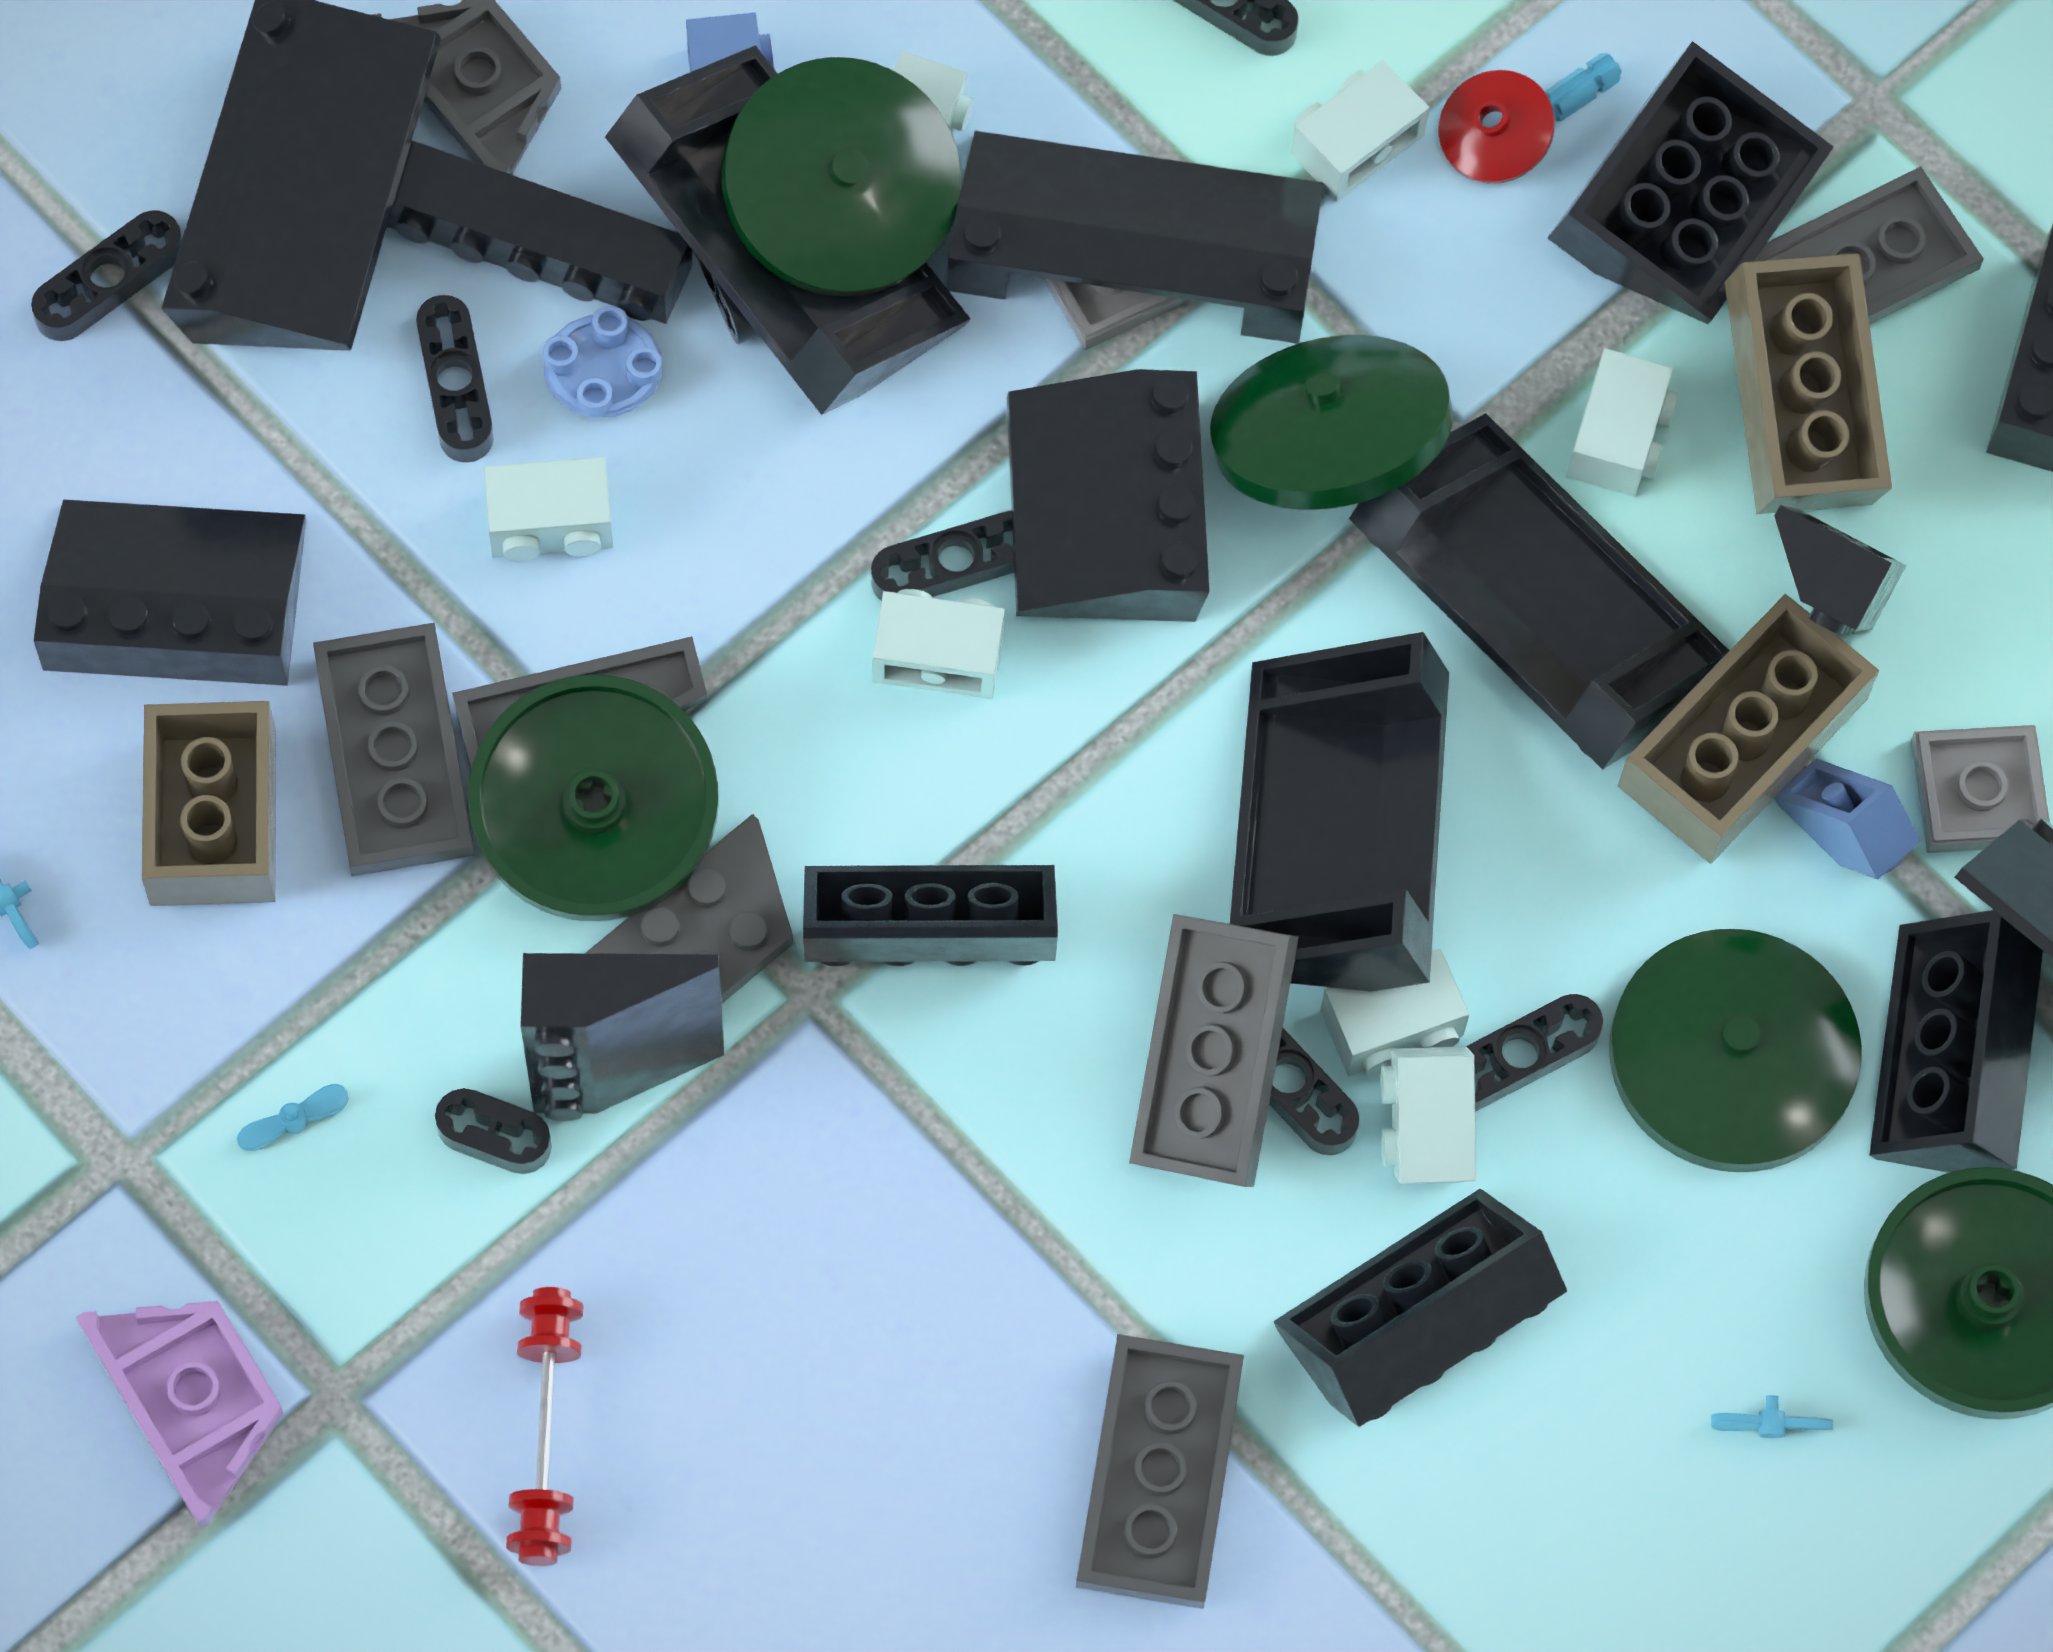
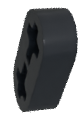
[435,1088,552,1174]

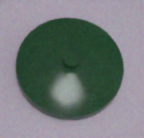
[721,57,961,297]
[1210,335,1453,510]
[468,674,719,921]
[1609,929,1862,1172]
[1864,1167,2053,1419]

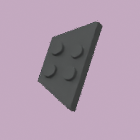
[371,0,561,175]
[586,814,793,1004]

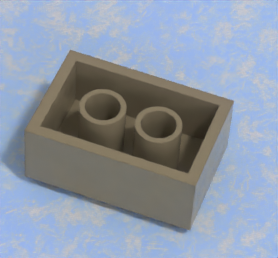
[142,701,276,906]

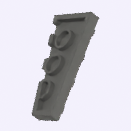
[452,636,707,769]

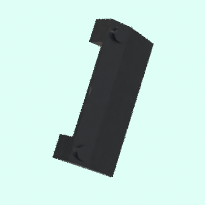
[161,0,441,351]
[605,45,971,415]
[947,131,1324,344]
[1349,413,1730,770]
[1229,632,1449,992]

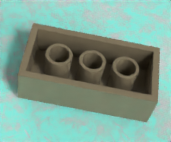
[1725,253,1892,514]
[1618,593,1880,864]

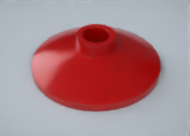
[1438,70,1555,184]

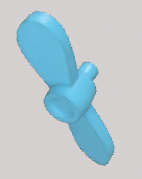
[0,879,39,949]
[237,1084,349,1151]
[1711,1395,1833,1438]

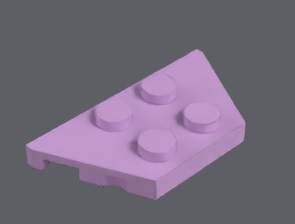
[76,1301,284,1529]

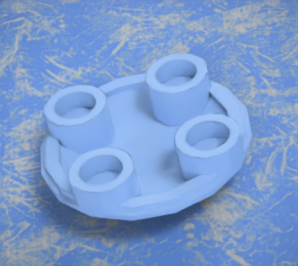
[543,306,662,417]

